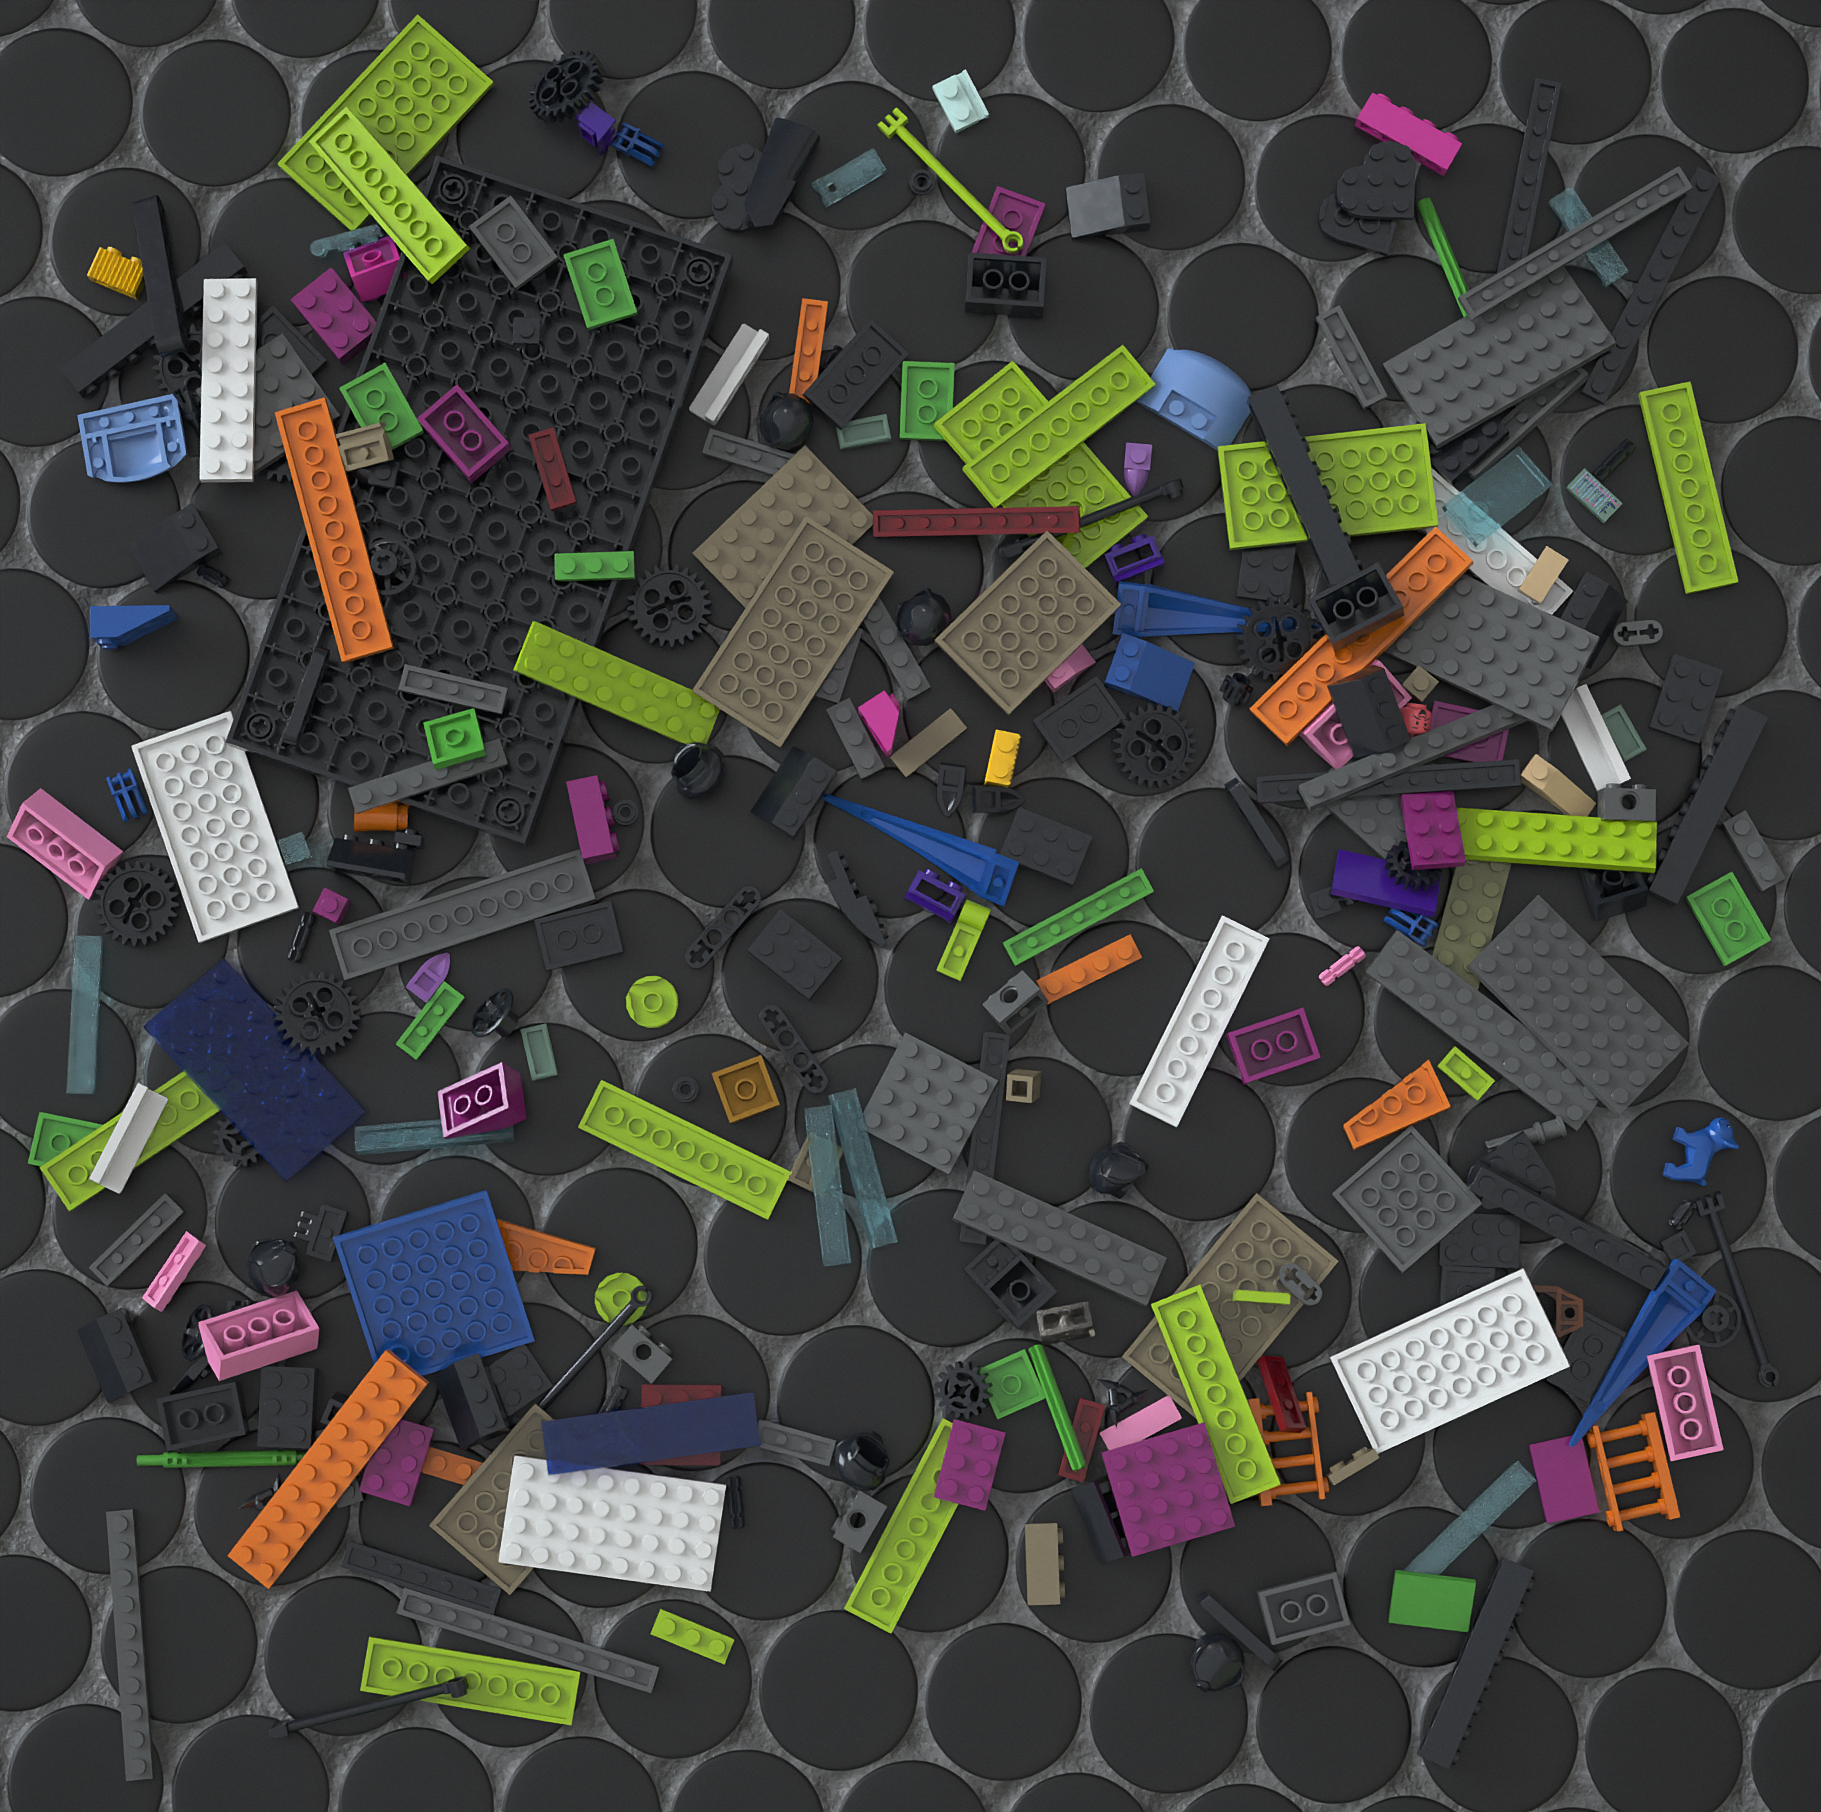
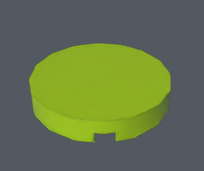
[626,976,679,1028]
[595,1273,647,1325]

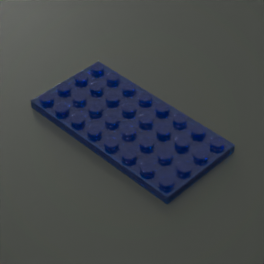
[144,959,366,1182]

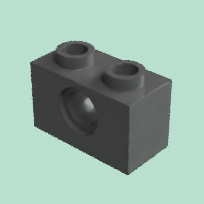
[1597,783,1656,821]
[982,970,1049,1035]
[611,1324,673,1384]
[831,1490,887,1553]

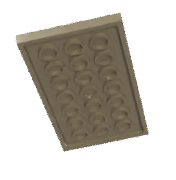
[692,516,894,748]
[1122,1193,1339,1419]

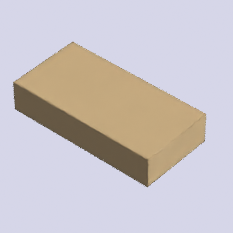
[1518,546,1568,605]

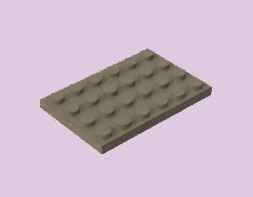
[692,446,873,608]
[935,531,1121,715]
[429,1403,610,1595]

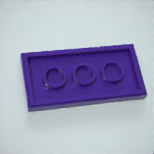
[1331,849,1441,917]

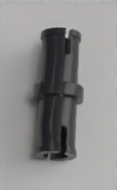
[173,386,201,438]

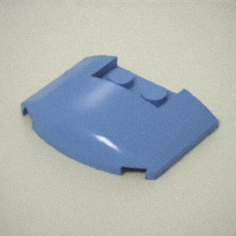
[1136,348,1252,451]
[77,394,188,483]

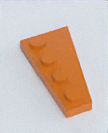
[1343,1060,1451,1150]
[497,1219,596,1275]

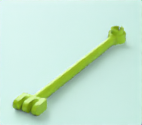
[877,108,1023,254]

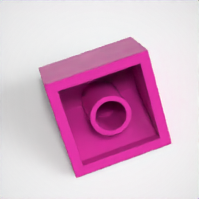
[343,236,407,303]
[858,690,901,758]

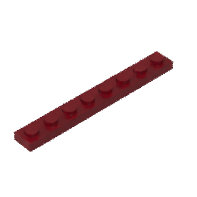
[873,506,1081,537]

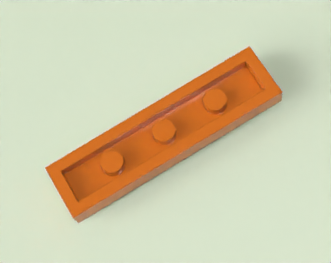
[789,298,828,404]
[1036,934,1142,1005]
[423,1447,482,1485]

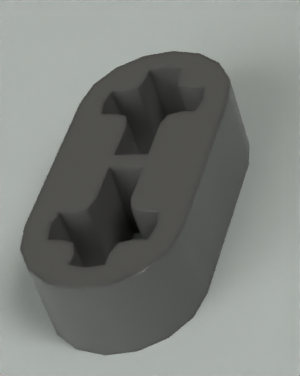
[1612,620,1663,647]
[1278,1263,1322,1306]

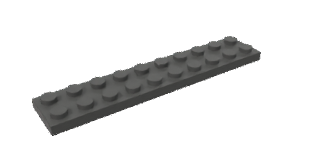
[329,849,596,981]
[1365,930,1600,1131]

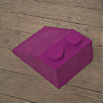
[438,1062,527,1139]

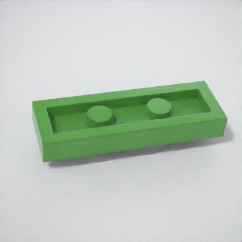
[555,551,635,582]
[396,981,465,1061]

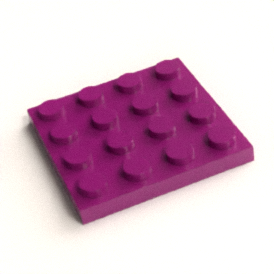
[1101,1422,1235,1557]

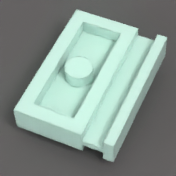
[932,70,989,133]

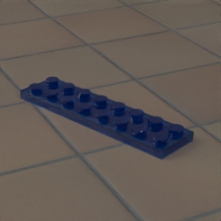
[541,1392,761,1476]

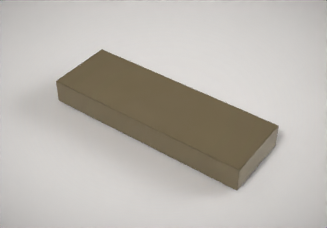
[890,708,967,778]

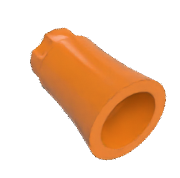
[354,802,409,833]

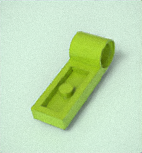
[936,899,991,981]

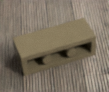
[1025,1522,1065,1605]

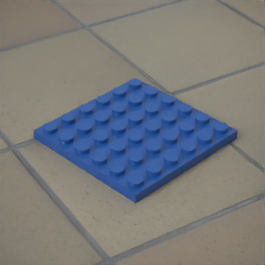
[333,1190,535,1376]

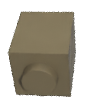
[1401,665,1439,704]
[1006,1069,1041,1103]

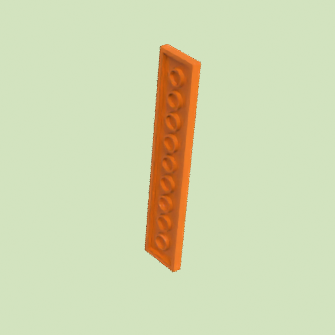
[275,397,394,663]
[1249,527,1474,746]
[228,1349,429,1589]

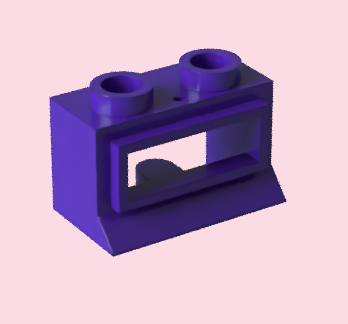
[575,102,617,156]
[1103,534,1165,587]
[904,869,965,925]

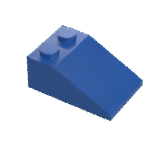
[90,605,178,650]
[1104,633,1195,712]

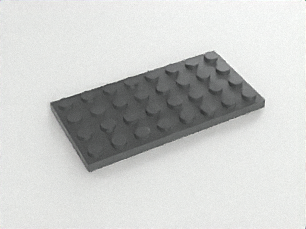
[1383,266,1616,449]
[1383,574,1600,731]
[1466,895,1689,1117]

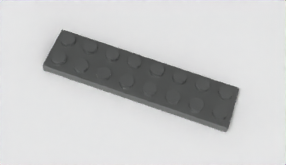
[952,1171,1167,1307]

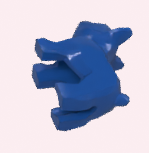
[1663,1117,1739,1186]

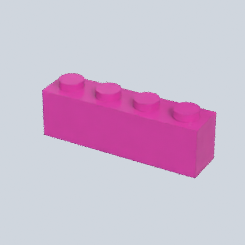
[1355,92,1462,176]

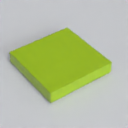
[1233,1290,1291,1305]

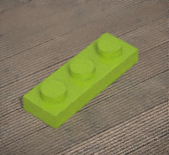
[650,1609,735,1664]

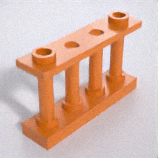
[1247,1392,1329,1506]
[1587,1412,1680,1531]

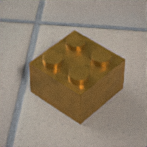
[712,1055,780,1125]

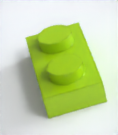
[1437,1046,1495,1101]

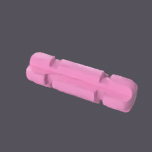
[1319,946,1366,986]

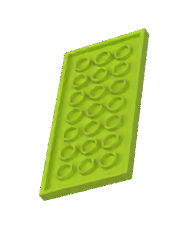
[277,14,494,234]
[934,361,1148,569]
[1218,423,1439,550]

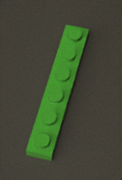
[1003,868,1154,966]

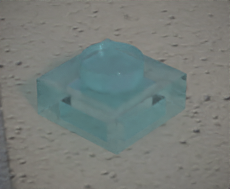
[278,832,312,866]

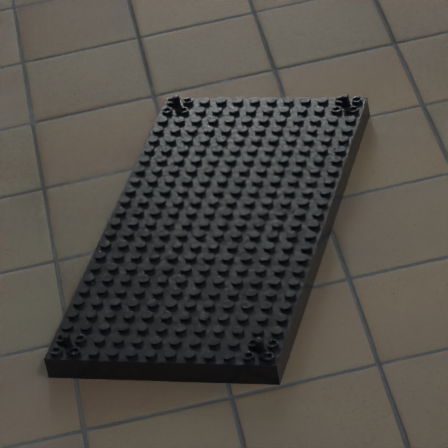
[226,156,733,847]

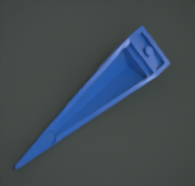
[1112,581,1322,637]
[823,794,1020,906]
[1569,1259,1717,1447]

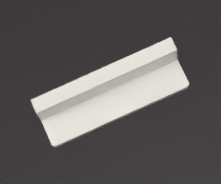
[689,324,770,427]
[1561,684,1631,791]
[89,1083,168,1194]

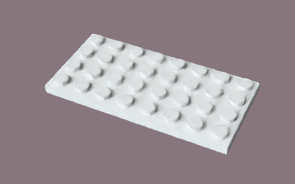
[131,711,299,943]
[1330,1268,1570,1454]
[498,1455,726,1592]

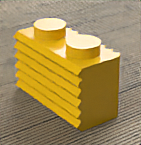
[87,247,145,300]
[984,730,1021,788]

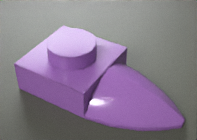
[1124,443,1152,496]
[406,953,450,1003]

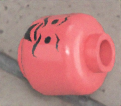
[1400,703,1432,739]

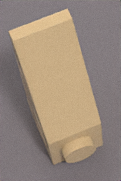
[1520,754,1596,817]

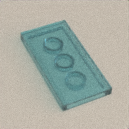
[1442,446,1553,547]

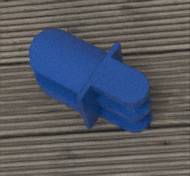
[611,122,665,167]
[106,768,148,823]
[1383,908,1439,947]

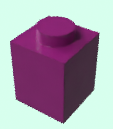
[313,888,352,925]

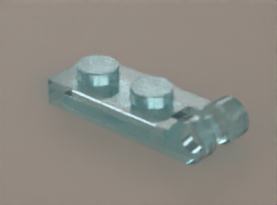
[812,148,886,207]
[310,224,384,258]

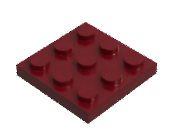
[640,1384,722,1465]

